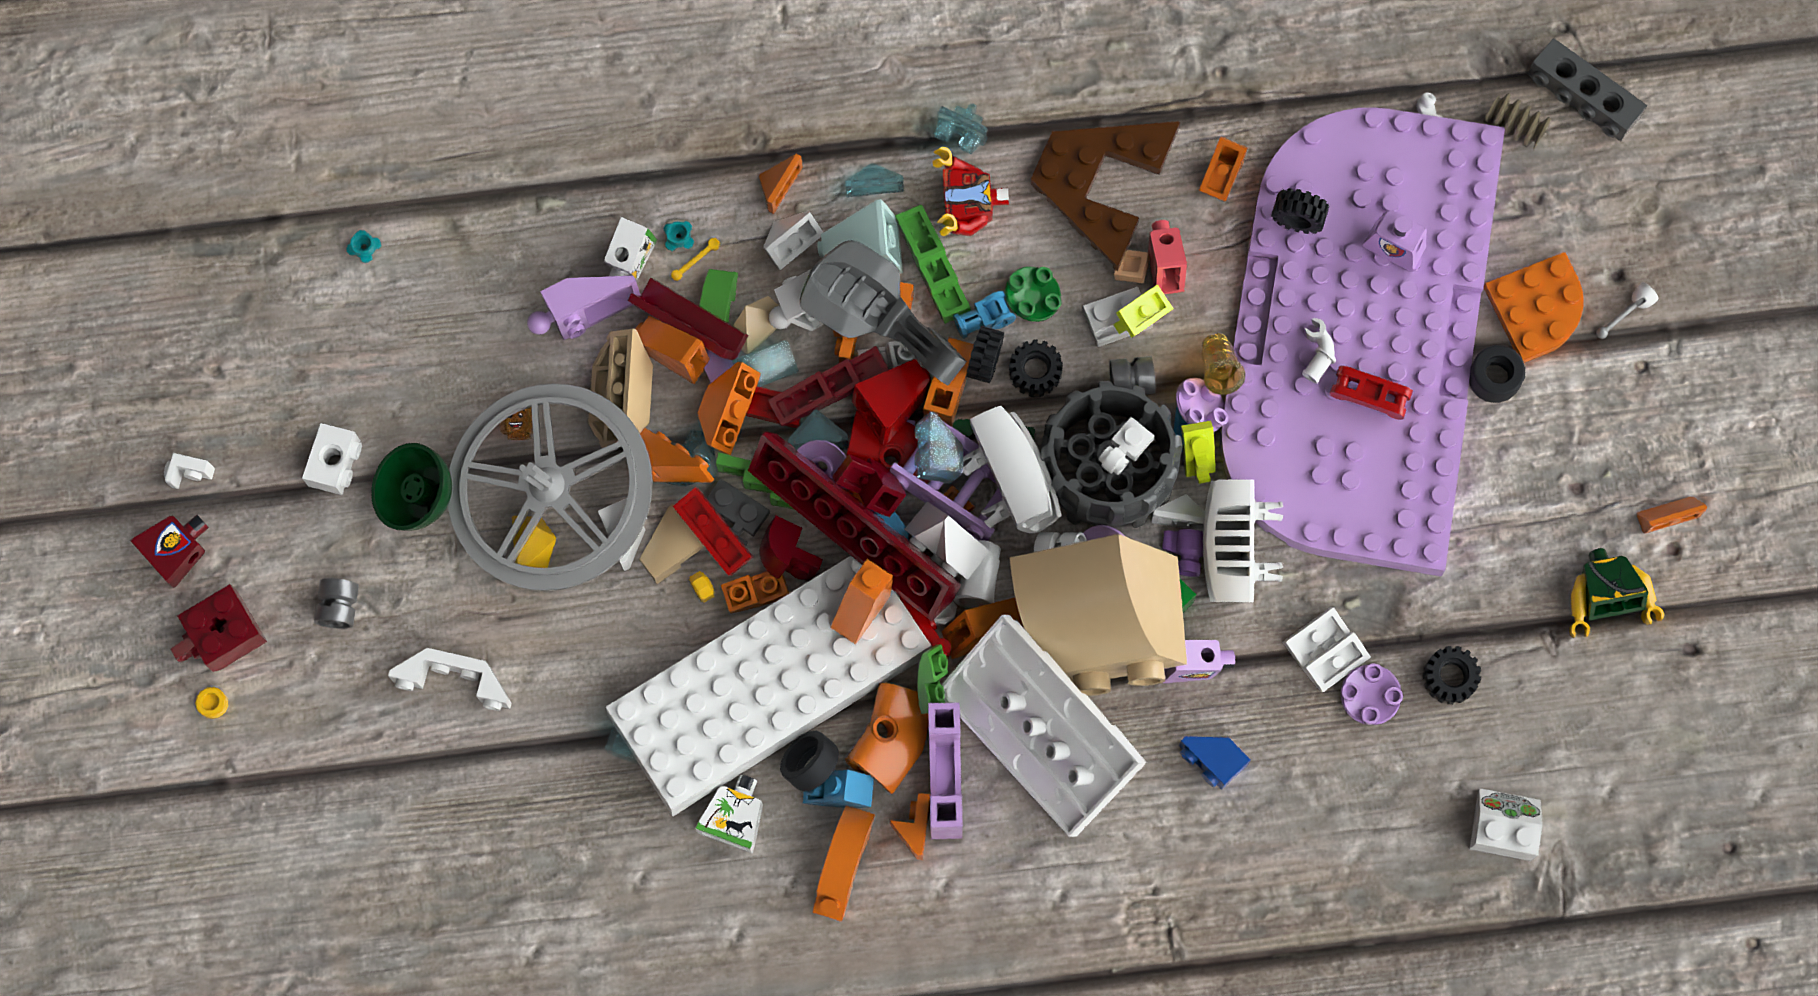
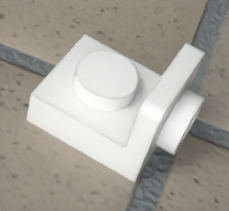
[164,453,215,489]

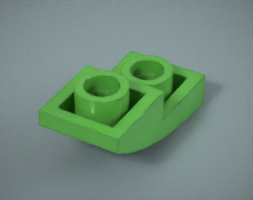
[699,269,738,323]
[917,644,948,714]

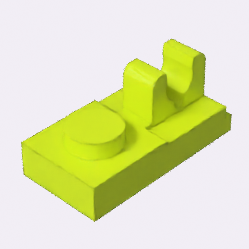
[1113,284,1173,338]
[1181,420,1216,484]

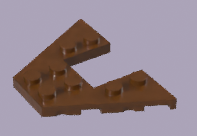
[1031,121,1181,271]

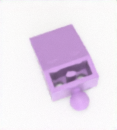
[527,276,641,340]

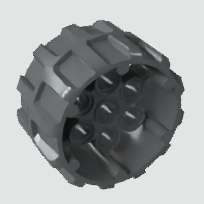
[1040,381,1183,528]

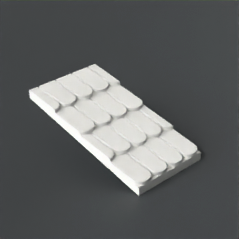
[942,615,1146,837]

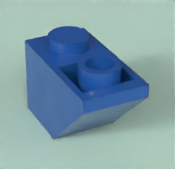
[1179,736,1251,790]

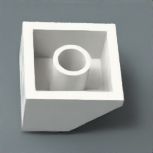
[904,501,991,580]

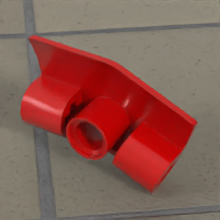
[846,411,948,484]

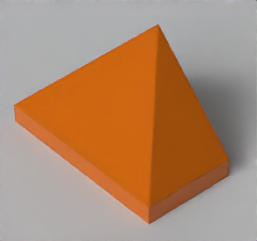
[759,154,803,214]

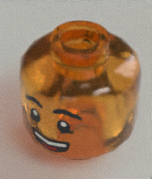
[499,407,533,440]

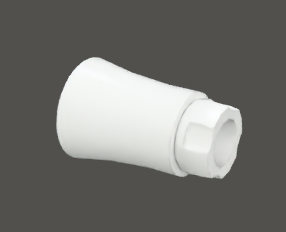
[953,540,1001,609]

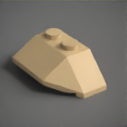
[588,329,653,448]

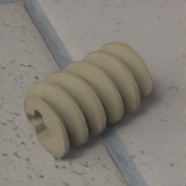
[1483,93,1551,150]

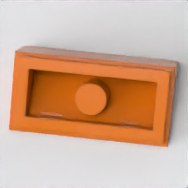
[1637,497,1707,533]

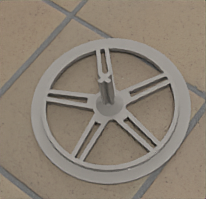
[448,384,653,591]

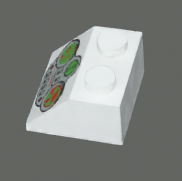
[1470,788,1542,861]

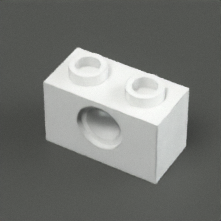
[302,423,362,495]

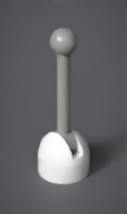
[1596,282,1658,339]

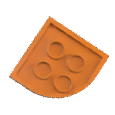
[1483,252,1584,363]

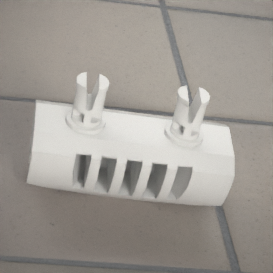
[958,406,1062,534]
[1203,479,1283,602]

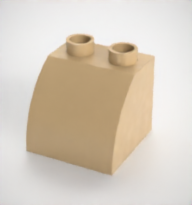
[1010,534,1187,696]

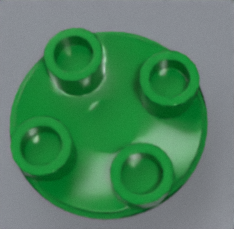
[1005,266,1062,322]

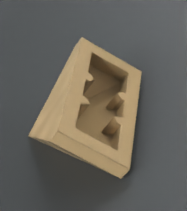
[733,296,779,357]

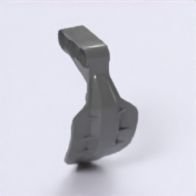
[799,240,967,386]

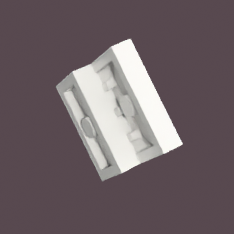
[1283,607,1371,692]

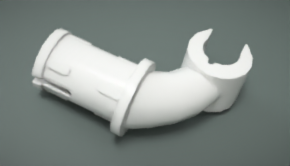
[1302,318,1336,384]

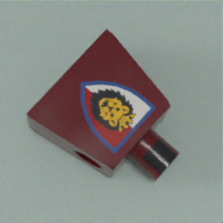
[130,515,209,588]

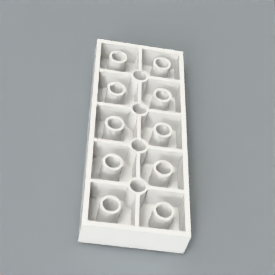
[606,556,931,817]

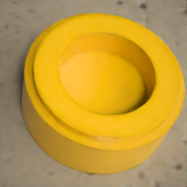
[195,687,228,719]

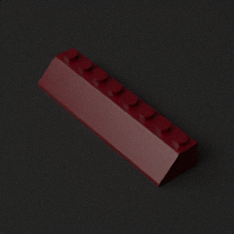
[748,431,961,622]

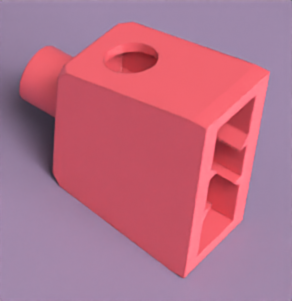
[1148,220,1187,294]

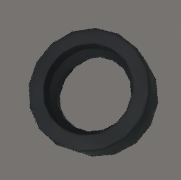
[780,730,839,791]

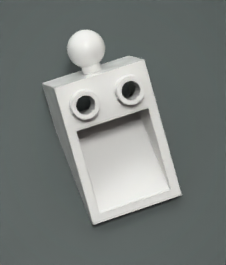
[769,269,824,331]

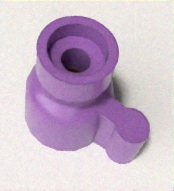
[1162,529,1203,577]

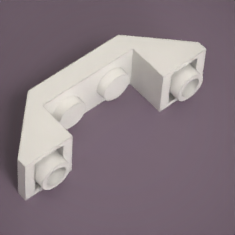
[388,648,512,711]

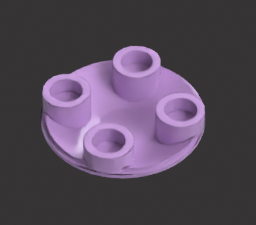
[1176,378,1228,432]
[1341,663,1403,725]

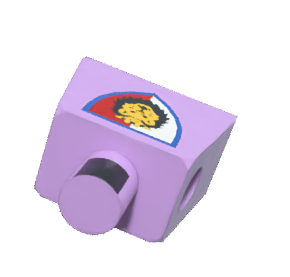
[1362,210,1426,272]
[1163,640,1235,683]

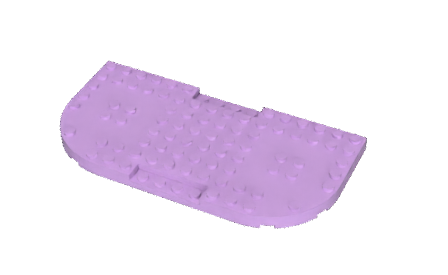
[1220,107,1505,576]

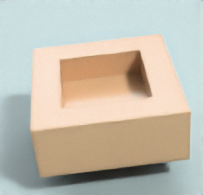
[1114,250,1150,283]

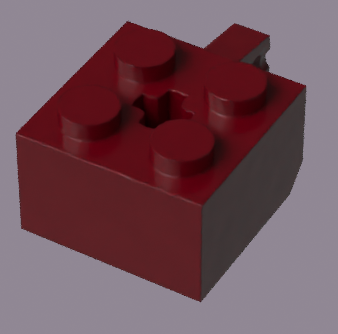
[170,584,267,672]

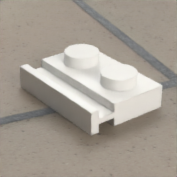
[1083,287,1153,347]

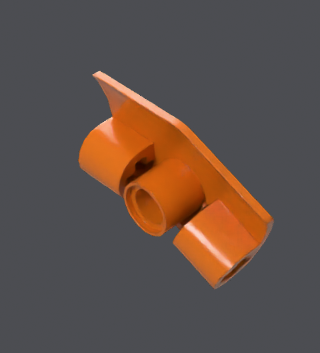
[845,683,929,794]

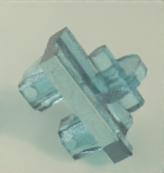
[935,103,988,154]

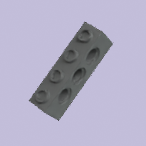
[1528,38,1648,142]

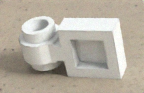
[1098,417,1155,475]

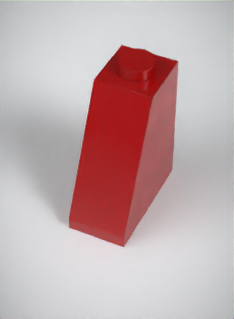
[852,359,931,445]

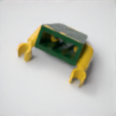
[1569,548,1664,638]

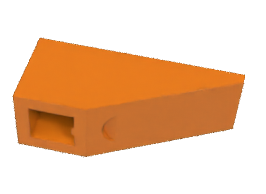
[923,337,974,427]
[640,428,714,482]

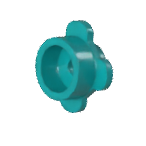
[663,221,694,251]
[346,230,381,263]

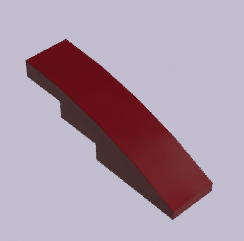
[768,346,890,426]

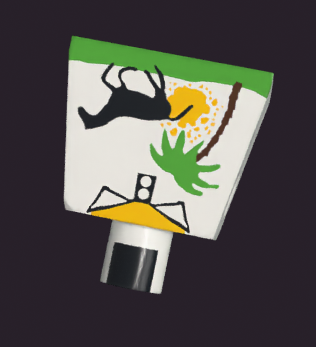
[604,217,657,280]
[695,775,763,853]

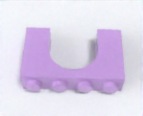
[928,703,963,839]

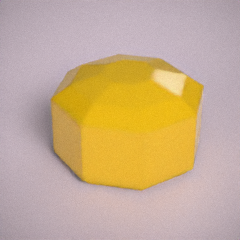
[688,571,715,603]

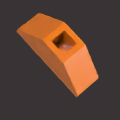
[697,362,761,455]

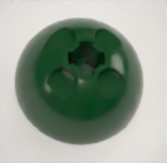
[371,443,452,531]

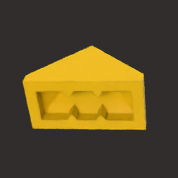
[512,515,557,568]

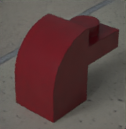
[832,454,906,518]
[759,515,823,582]

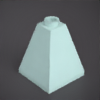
[817,199,903,273]

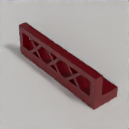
[627,278,749,361]

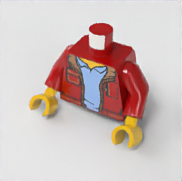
[932,147,1009,236]

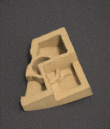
[639,504,705,584]

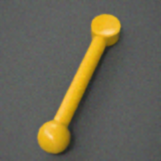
[671,238,720,281]

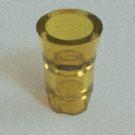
[1201,333,1246,395]

